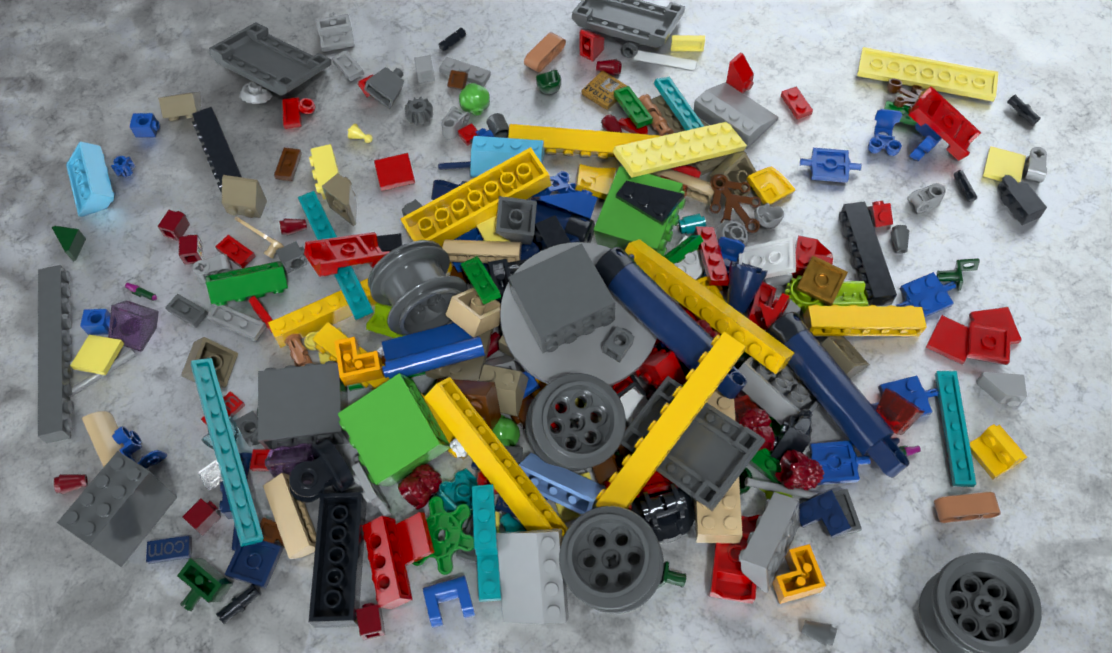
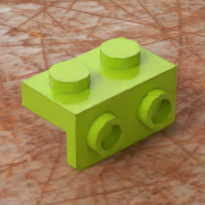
[827,281,868,306]
[366,303,397,338]

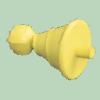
[348,124,373,143]

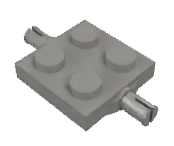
[352,456,392,517]

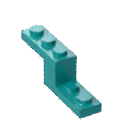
[472,484,501,602]

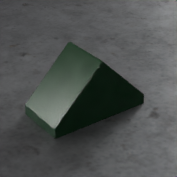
[51,226,86,262]

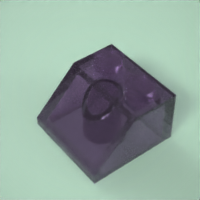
[108,300,159,352]
[265,443,314,478]

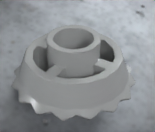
[239,81,273,105]
[716,220,749,248]

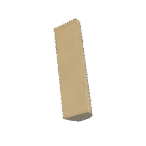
[649,169,714,206]
[443,239,522,263]
[82,411,124,467]
[263,473,316,559]

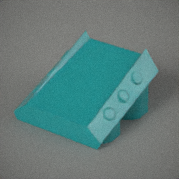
[433,468,479,516]

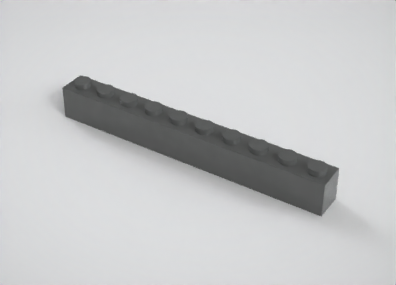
[38,265,73,444]

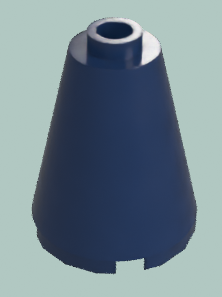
[727,261,768,313]

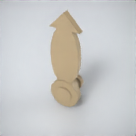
[235,216,285,259]

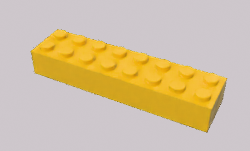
[400,147,551,246]

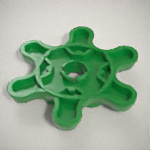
[412,496,474,575]

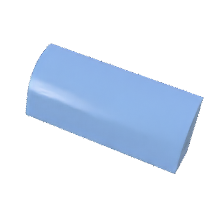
[519,453,605,515]

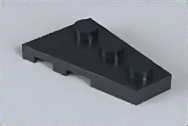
[616,181,684,226]

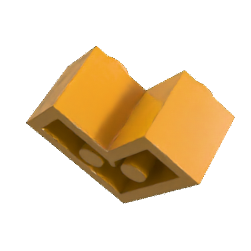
[334,337,385,386]
[772,544,826,604]

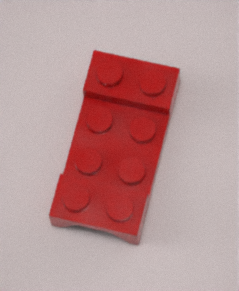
[908,86,981,161]
[304,232,390,277]
[709,514,762,604]

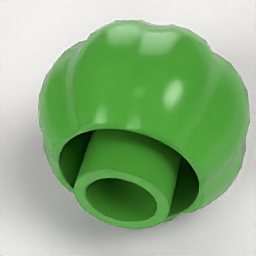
[459,83,490,116]
[492,415,520,447]

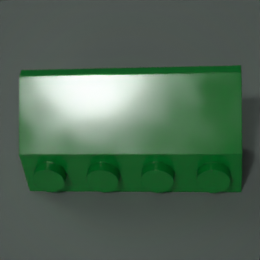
[206,261,288,306]

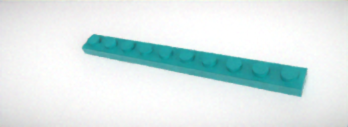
[298,191,374,320]
[190,358,264,547]

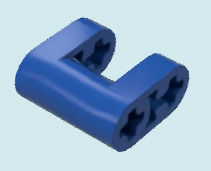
[423,575,475,628]

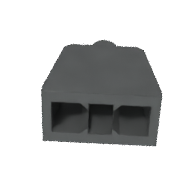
[364,67,404,109]

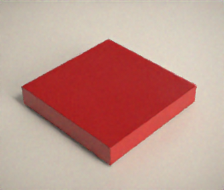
[374,153,415,191]
[969,307,1022,345]
[926,315,968,365]
[967,321,1011,365]
[396,512,434,566]

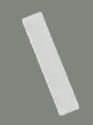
[634,50,697,70]

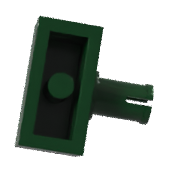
[177,558,233,611]

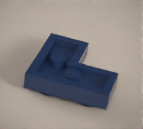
[799,490,852,538]

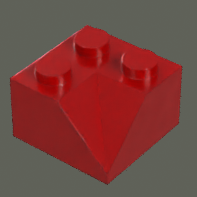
[792,235,833,279]

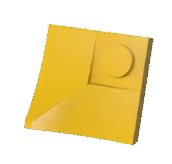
[575,164,616,200]
[746,166,795,205]

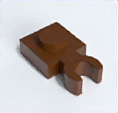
[260,517,285,548]

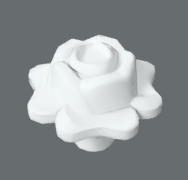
[450,438,467,457]

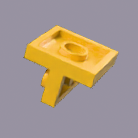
[970,424,1027,480]

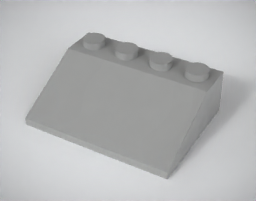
[693,82,779,149]
[738,357,819,426]
[497,528,569,624]

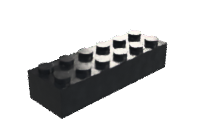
[308,492,367,628]

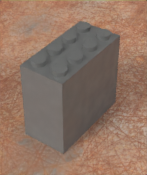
[508,244,616,353]
[258,361,349,452]
[57,451,177,567]

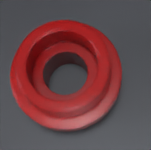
[298,98,315,114]

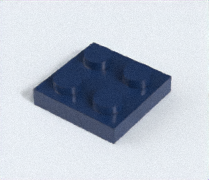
[224,541,283,589]

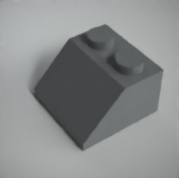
[495,196,537,245]

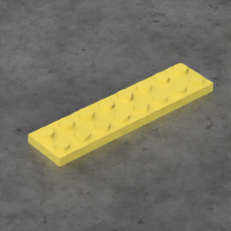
[857,47,999,102]
[613,122,747,178]

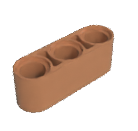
[524,32,566,73]
[934,492,1001,523]

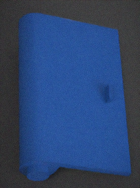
[382,323,485,379]

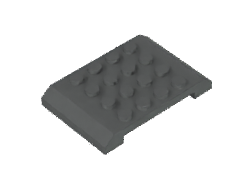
[572,0,685,48]
[209,22,332,96]
[621,376,766,511]

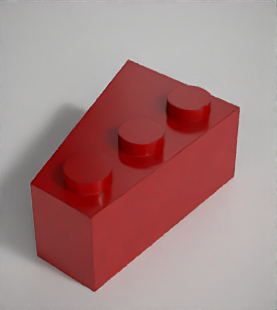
[633,347,688,389]

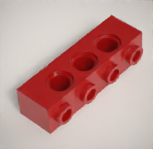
[362,516,413,609]

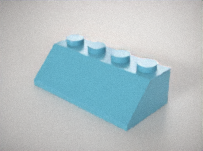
[470,136,545,177]
[66,141,115,217]

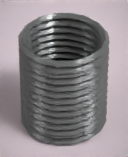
[486,113,509,138]

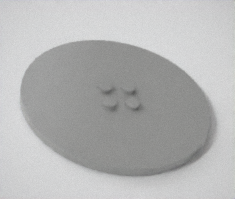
[500,242,657,386]

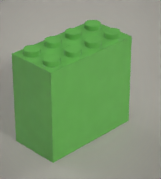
[594,166,686,256]
[337,373,450,487]

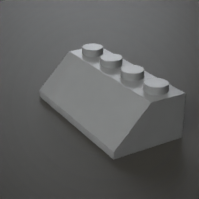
[739,492,799,593]

